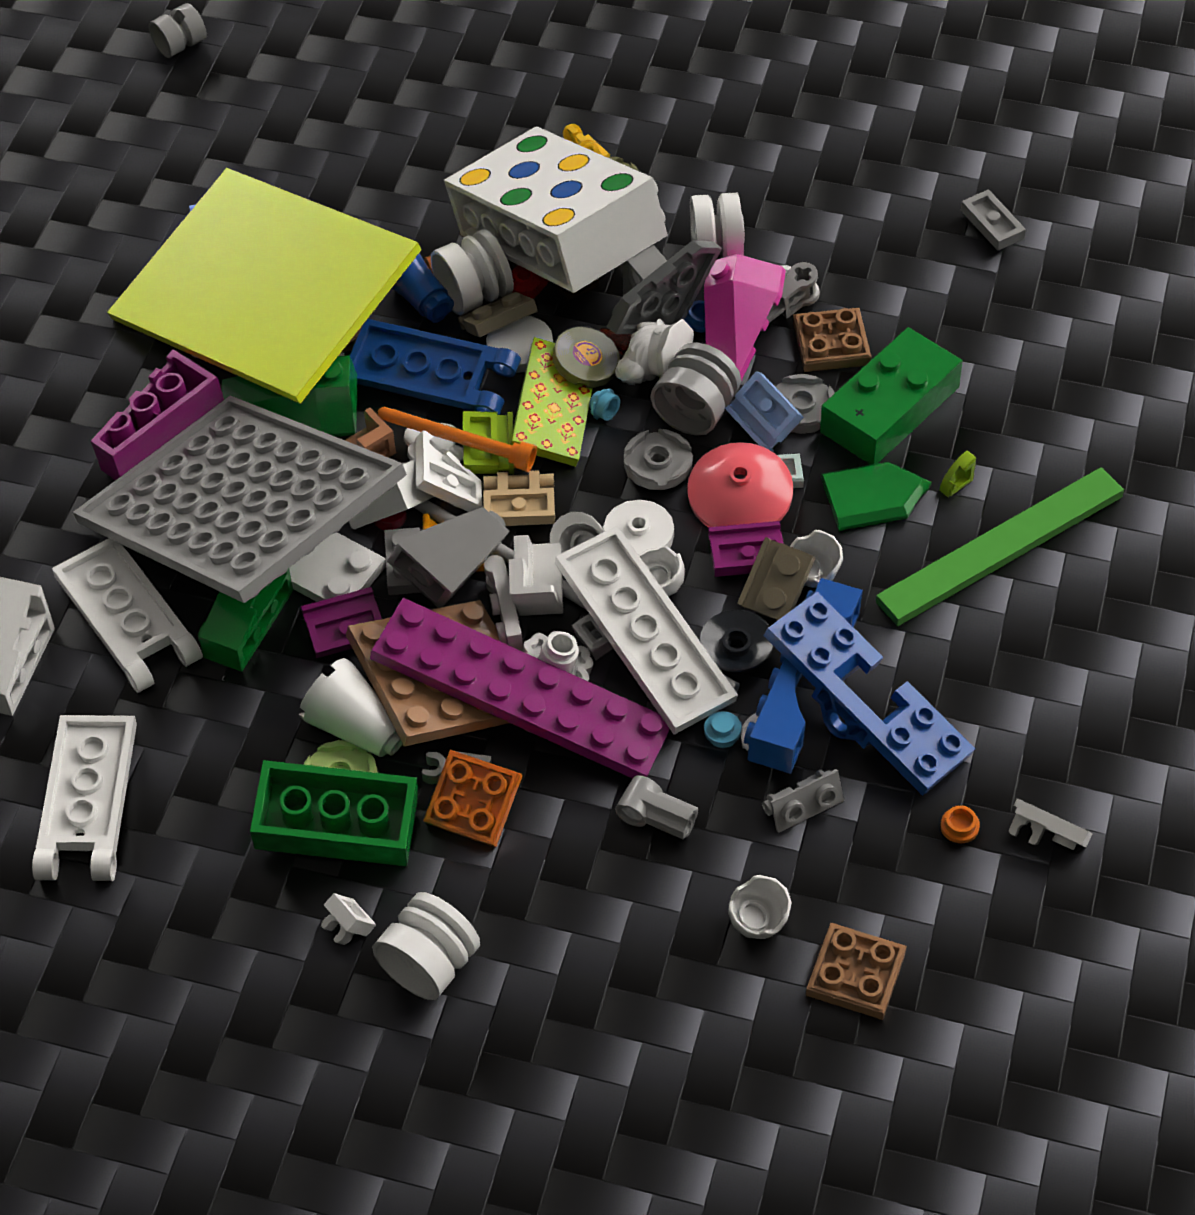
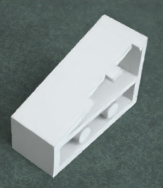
[0,577,55,716]

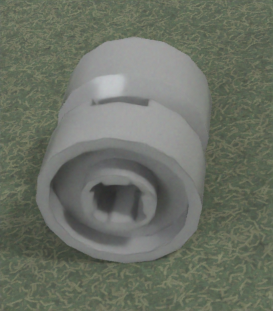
[149,3,207,58]

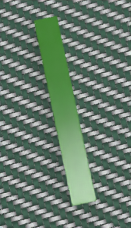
[876,467,1124,627]

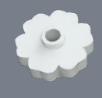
[522,631,593,681]

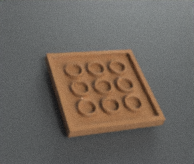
[346,600,509,746]

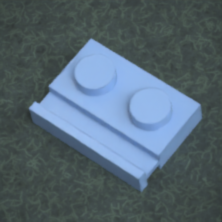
[725,371,804,452]

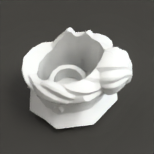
[615,318,694,385]

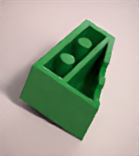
[198,568,294,672]

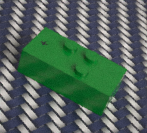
[820,327,963,465]
[250,760,418,867]

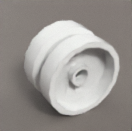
[690,192,745,258]

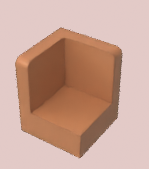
[345,408,396,458]

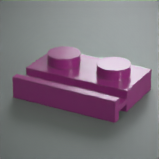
[708,521,783,577]
[301,587,382,659]

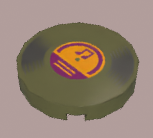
[552,327,620,388]

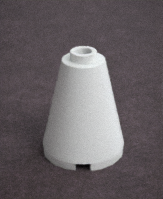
[299,658,403,757]

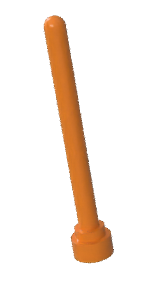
[377,407,537,472]

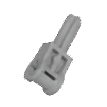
[767,262,820,322]

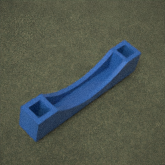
[744,578,863,774]

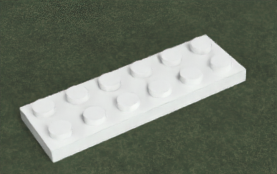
[555,526,738,734]

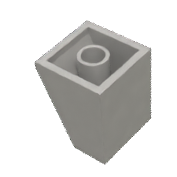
[387,507,509,608]

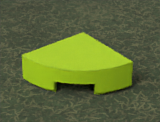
[939,450,976,497]

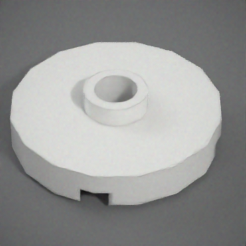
[603,500,674,554]

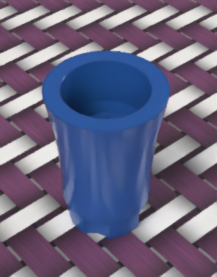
[391,253,454,323]

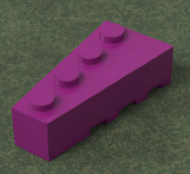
[91,350,224,480]

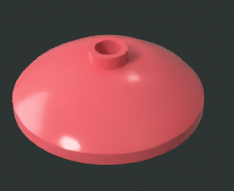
[688,442,793,528]

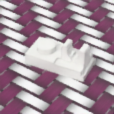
[1009,799,1092,850]

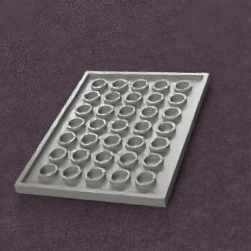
[73,396,407,603]

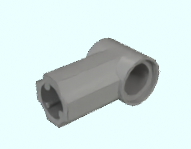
[615,776,698,840]

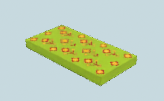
[510,337,593,467]

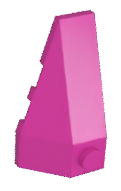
[704,254,786,381]

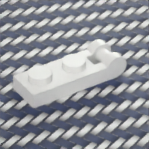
[484,555,523,651]

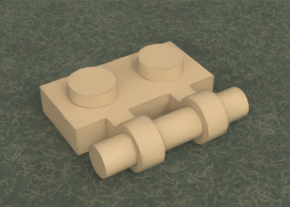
[483,471,555,526]

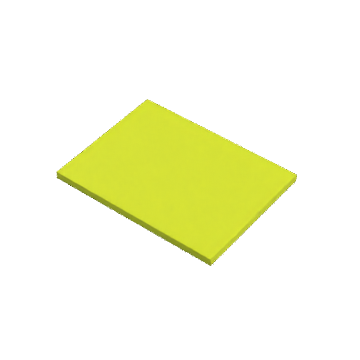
[107,168,422,404]

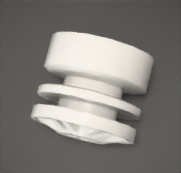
[431,229,514,316]
[372,892,480,1000]

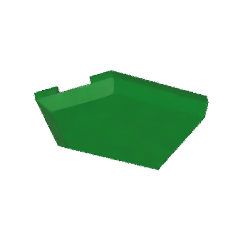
[821,462,932,531]

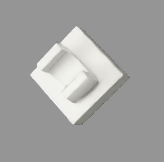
[321,893,376,945]

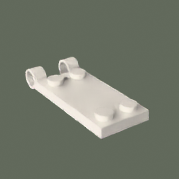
[289,532,386,602]
[52,538,203,693]
[32,715,137,881]

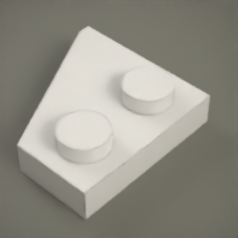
[415,430,482,512]

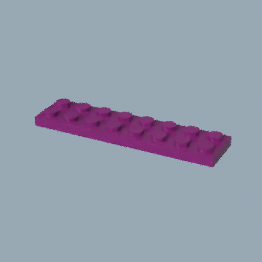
[370,598,670,779]

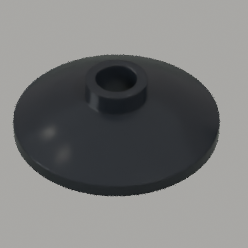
[700,610,773,672]

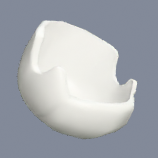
[790,530,843,588]
[638,545,685,597]
[728,875,792,939]

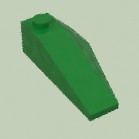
[222,355,357,437]

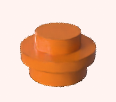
[940,806,980,843]

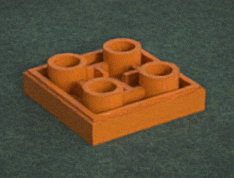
[423,750,523,847]

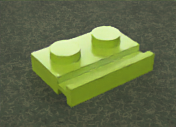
[462,411,514,474]

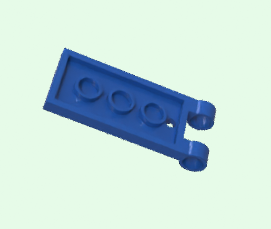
[350,319,521,415]

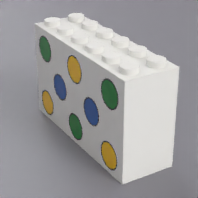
[444,126,668,293]

